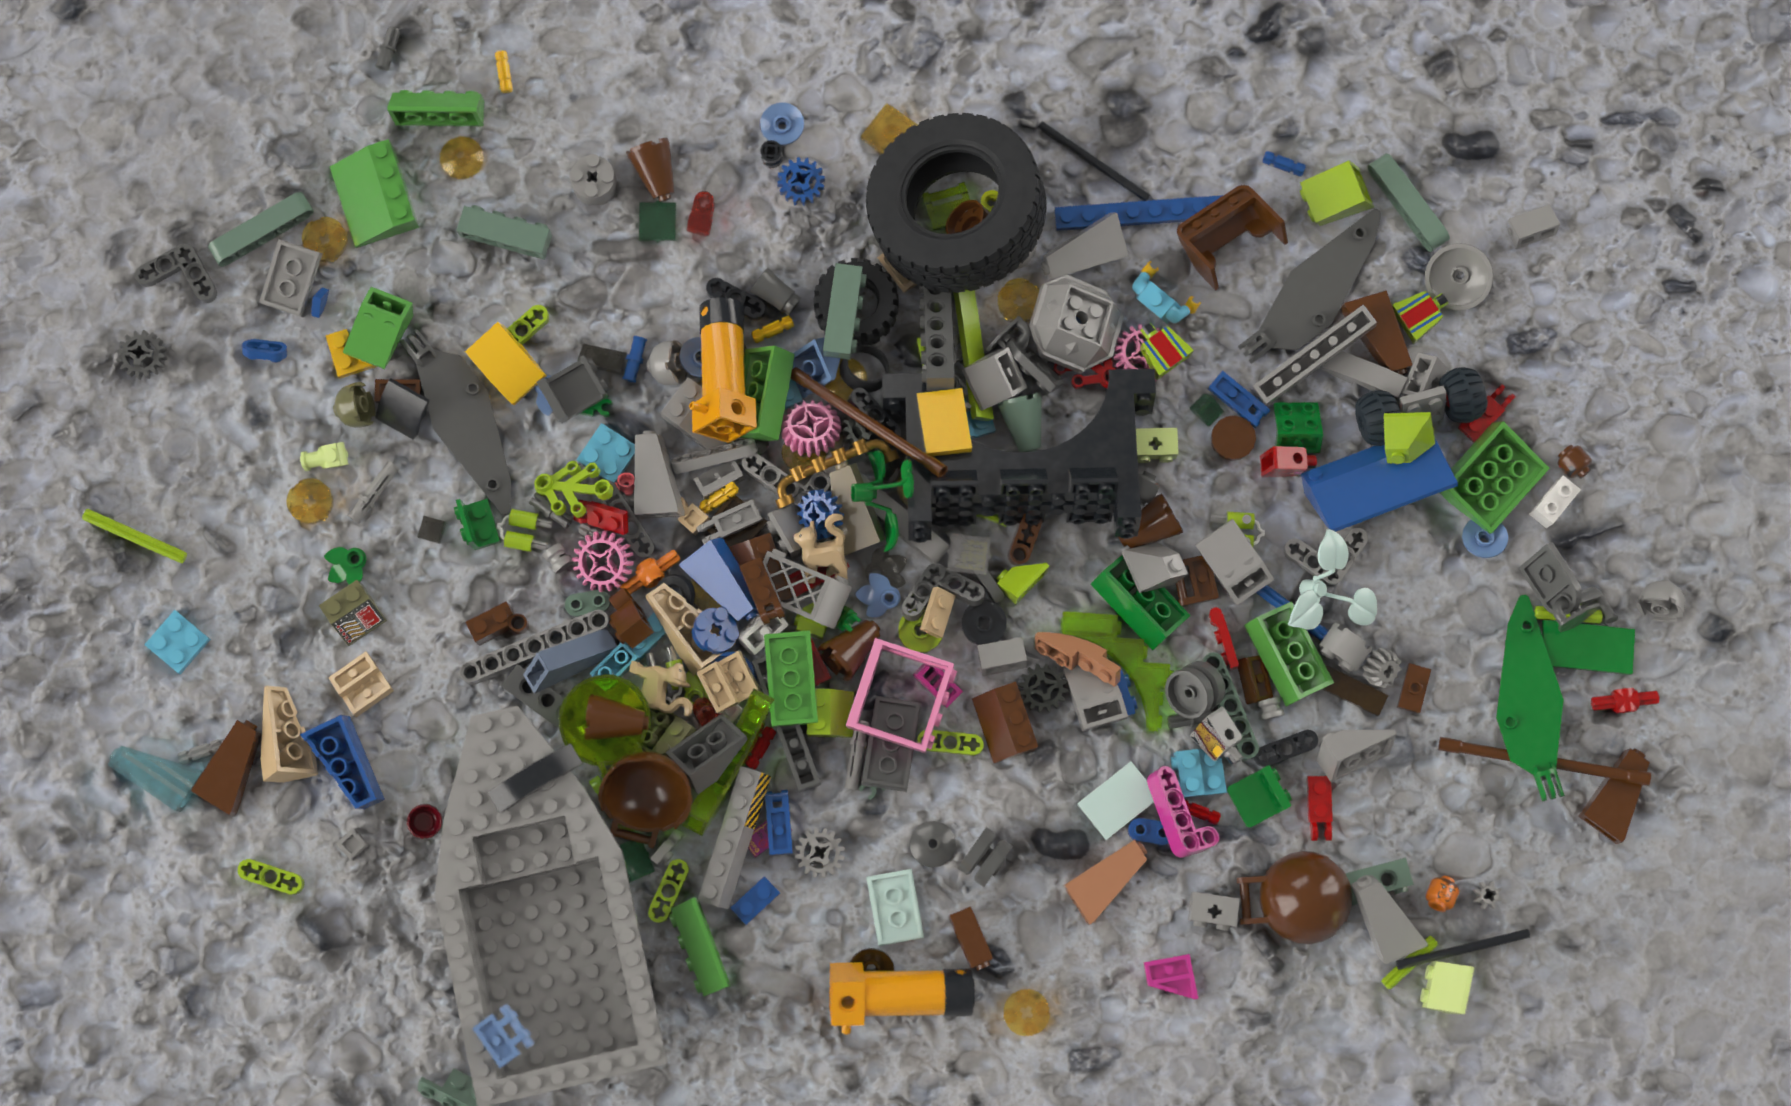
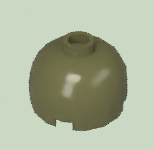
[333,382,376,428]

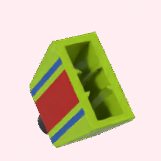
[1392,291,1449,344]
[1140,322,1194,380]

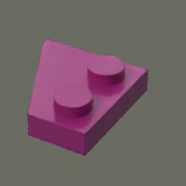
[1143,954,1199,999]

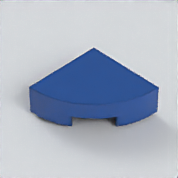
[311,288,329,318]

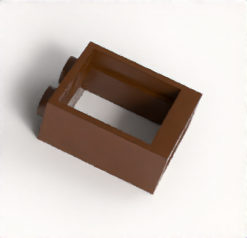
[948,906,993,971]

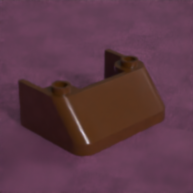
[1177,185,1288,291]

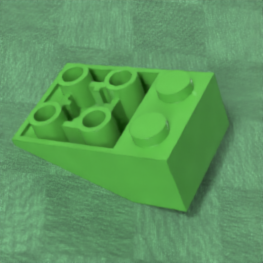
[343,287,413,370]

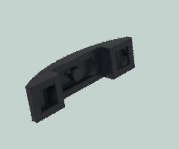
[488,744,582,813]

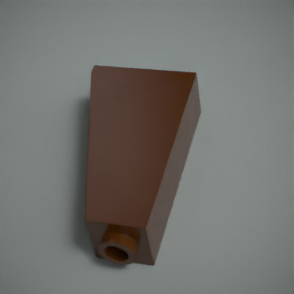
[1340,290,1413,376]
[191,720,262,817]
[1578,748,1650,844]

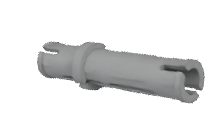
[347,461,400,524]
[844,720,869,790]

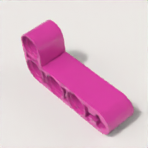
[1147,766,1219,858]

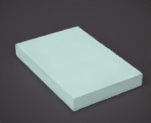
[1077,762,1154,841]
[866,869,924,946]

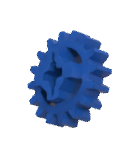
[777,157,825,206]
[797,489,844,539]

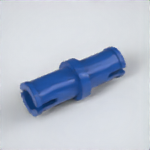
[622,336,647,383]

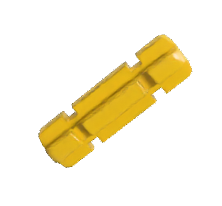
[495,50,513,94]
[751,315,794,343]
[699,482,739,514]

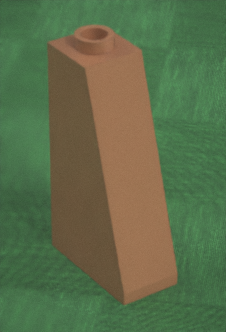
[1063,840,1148,925]

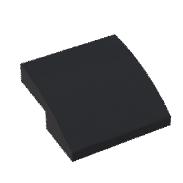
[375,378,429,440]

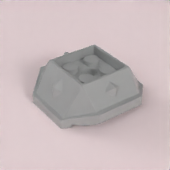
[1029,275,1124,373]

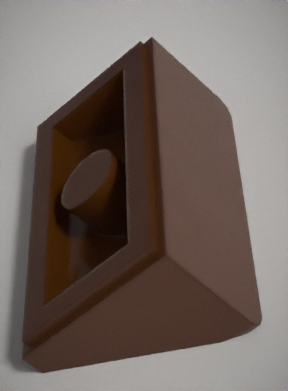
[1238,655,1274,705]

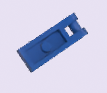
[1208,370,1270,428]
[765,790,793,856]

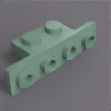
[417,1068,477,1106]

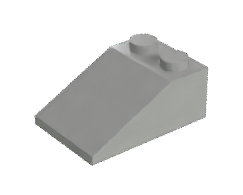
[661,378,727,449]
[1316,730,1397,782]

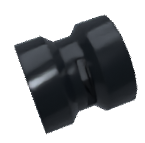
[760,140,783,168]

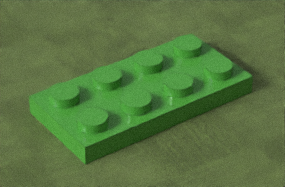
[764,631,818,727]

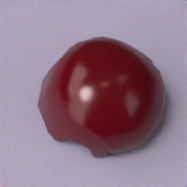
[407,804,442,839]

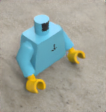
[1132,261,1201,324]

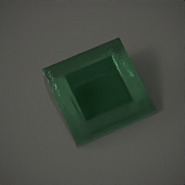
[1190,393,1224,427]

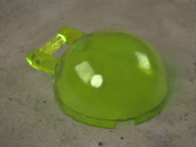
[558,674,650,780]

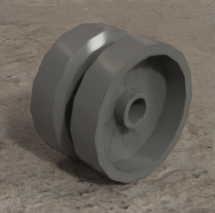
[1165,661,1225,719]
[957,827,1013,887]

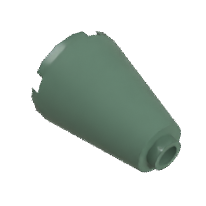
[997,392,1042,452]

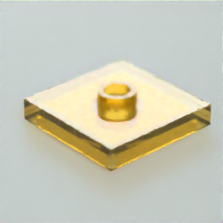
[860,103,918,154]

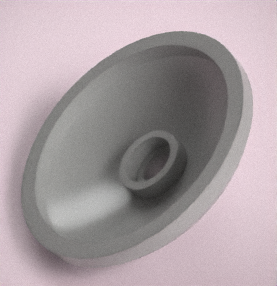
[1425,243,1493,310]

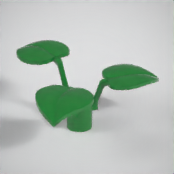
[851,450,914,552]

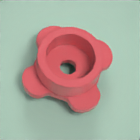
[615,472,635,496]

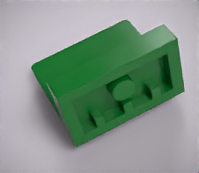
[1273,402,1323,453]
[454,498,501,550]

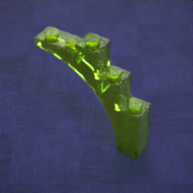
[1060,611,1174,734]
[682,688,774,836]

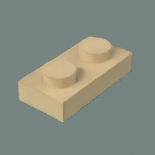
[920,587,956,638]

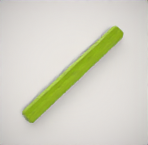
[82,509,187,563]

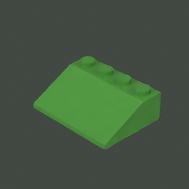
[330,139,419,248]
[1440,421,1550,534]

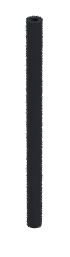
[1037,121,1150,201]
[1396,929,1530,970]

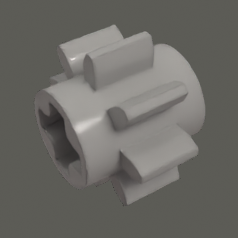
[1472,881,1503,909]

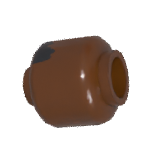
[1557,445,1592,479]

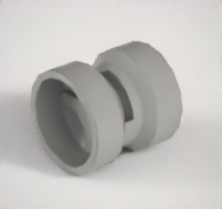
[543,543,574,574]

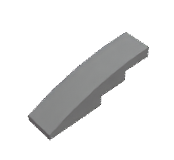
[1319,351,1407,399]

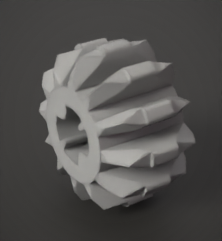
[1362,648,1402,688]

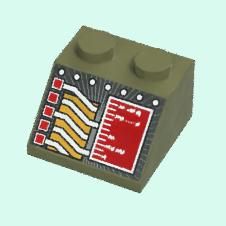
[318,580,387,646]

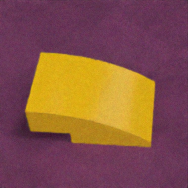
[465,322,547,405]

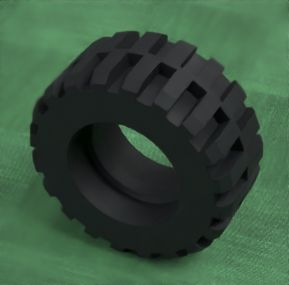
[813,258,899,345]

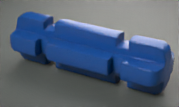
[1262,151,1306,177]

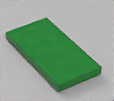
[1542,620,1635,675]

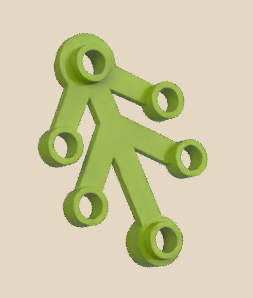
[534,461,613,518]

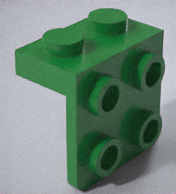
[1227,765,1292,828]

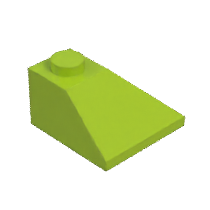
[1384,412,1435,464]
[996,563,1050,605]

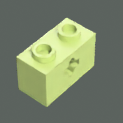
[1136,428,1178,463]

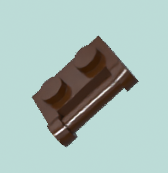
[1175,555,1219,607]

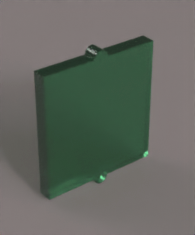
[639,200,676,243]
[619,841,655,883]

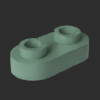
[565,590,611,617]

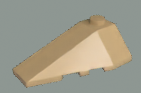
[645,583,736,676]
[260,686,318,783]

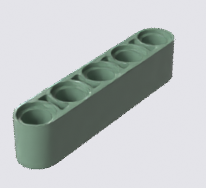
[1367,153,1450,252]
[208,192,314,267]
[1202,652,1259,760]

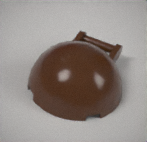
[598,751,692,849]
[1237,851,1352,944]

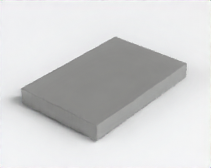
[259,239,323,317]

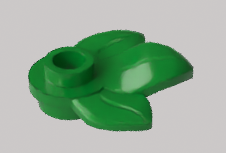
[324,547,367,585]

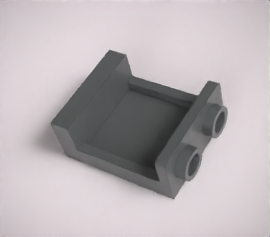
[537,355,609,423]

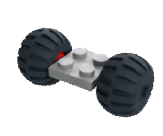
[1355,367,1487,446]

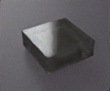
[417,516,446,544]

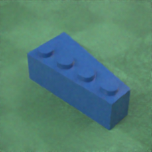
[300,715,385,810]

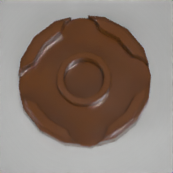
[1210,415,1256,461]

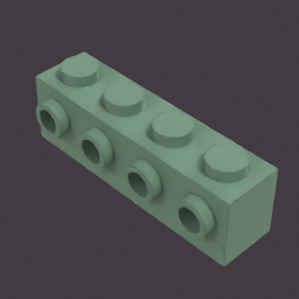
[456,205,552,260]
[823,263,867,360]

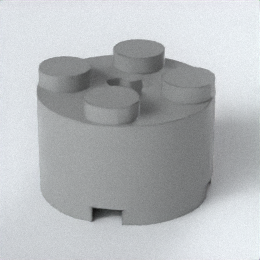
[570,154,617,206]
[1319,623,1373,673]

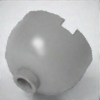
[647,340,687,385]
[1637,580,1685,623]

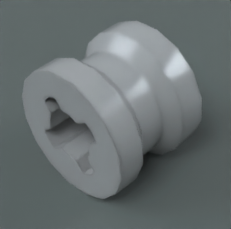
[1258,697,1285,720]

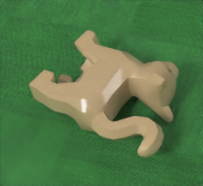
[794,514,848,584]
[622,661,693,717]

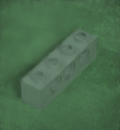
[1345,858,1414,906]

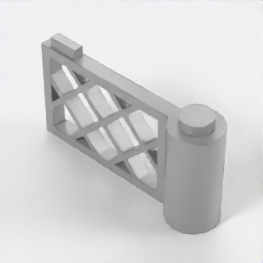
[750,549,852,629]

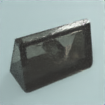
[577,343,627,375]
[883,450,907,490]

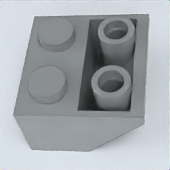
[962,347,1027,410]
[766,505,805,561]

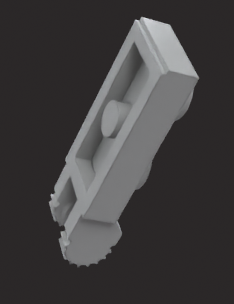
[696,499,763,544]

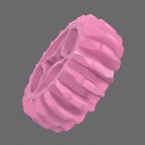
[1113,324,1165,382]
[781,399,842,458]
[572,530,634,592]

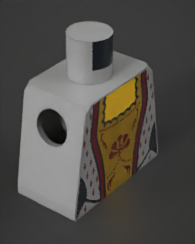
[1190,706,1243,765]

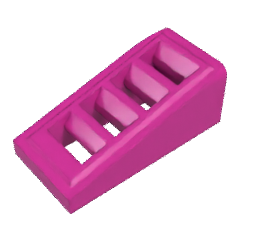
[913,664,963,708]

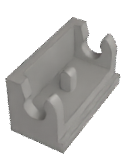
[1507,204,1560,249]
[693,460,745,500]
[977,637,1027,676]

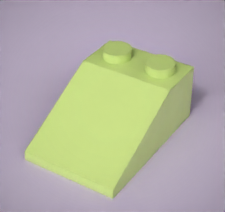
[1420,961,1474,1014]

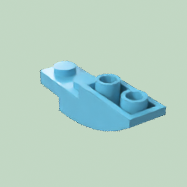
[590,613,666,690]

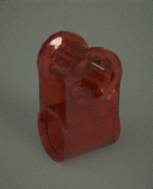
[687,191,715,237]
[692,697,720,727]

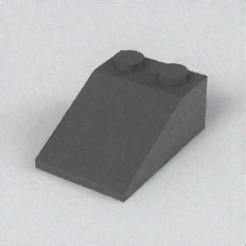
[666,714,747,794]

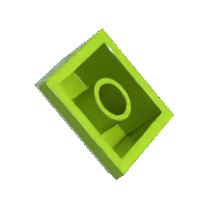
[807,689,854,738]

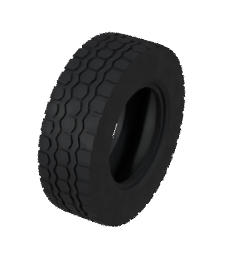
[866,113,1047,293]

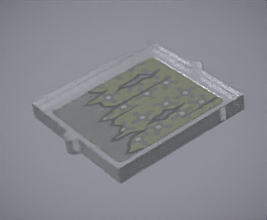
[947,533,991,575]

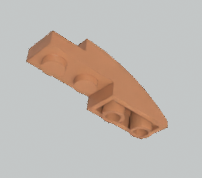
[1035,632,1121,687]

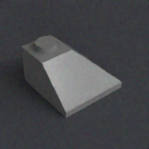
[1122,543,1188,593]

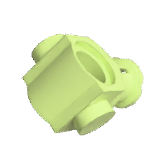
[300,442,349,471]

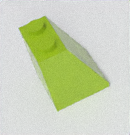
[1299,160,1374,226]

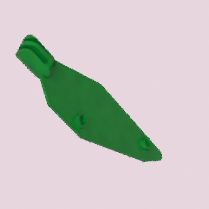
[1496,595,1565,802]

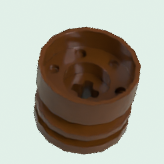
[945,200,990,234]

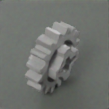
[795,828,845,878]

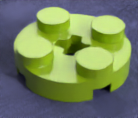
[898,608,942,653]

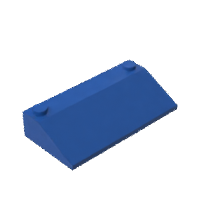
[1301,439,1458,532]

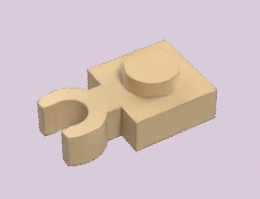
[677,497,710,536]

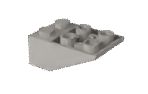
[1195,519,1275,605]
[1062,658,1128,732]

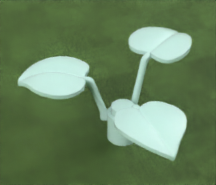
[1288,529,1377,629]

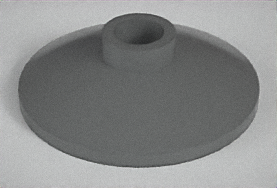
[910,821,956,867]

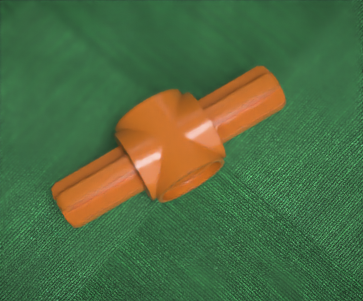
[620,550,681,594]

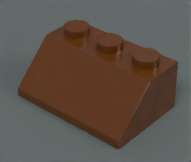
[729,533,793,607]
[972,682,1038,764]

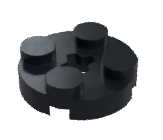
[961,601,1007,646]

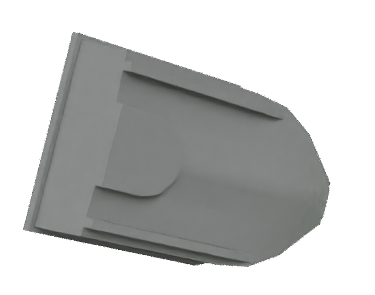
[435,706,668,1106]

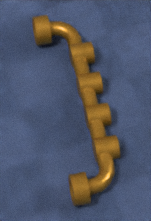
[775,438,900,509]

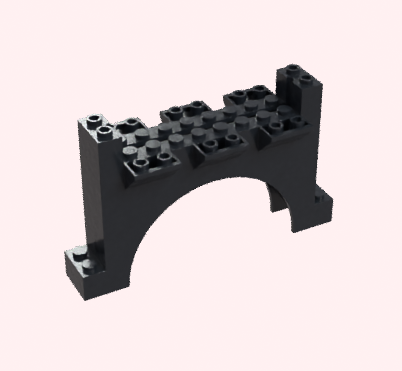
[882,369,1156,543]

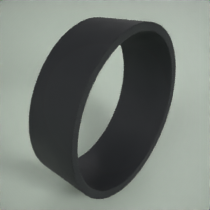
[840,344,889,393]

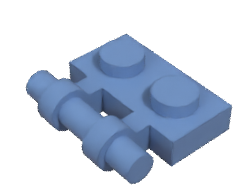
[472,1004,535,1068]

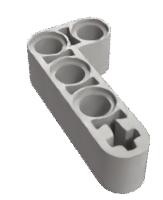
[742,453,831,511]

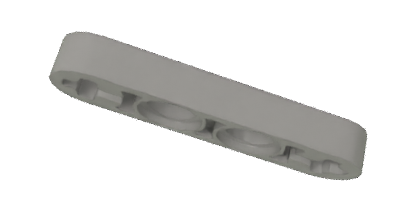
[670,439,758,474]

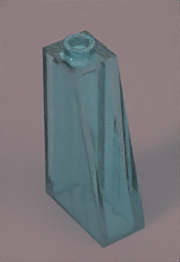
[108,746,203,812]

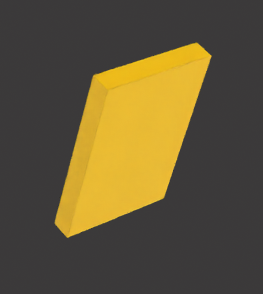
[917,388,972,456]

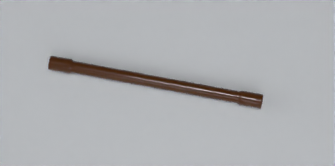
[790,367,948,477]
[1438,737,1651,786]

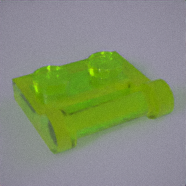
[922,182,970,231]

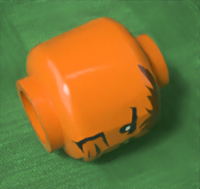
[1425,876,1460,912]

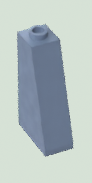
[523,628,617,694]

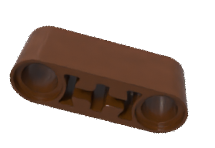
[1007,514,1045,566]

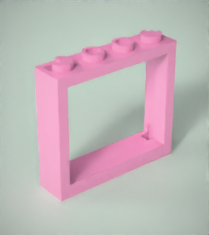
[846,638,957,754]

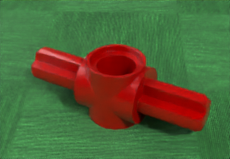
[1591,688,1660,713]

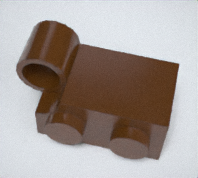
[609,587,654,649]
[465,601,529,646]

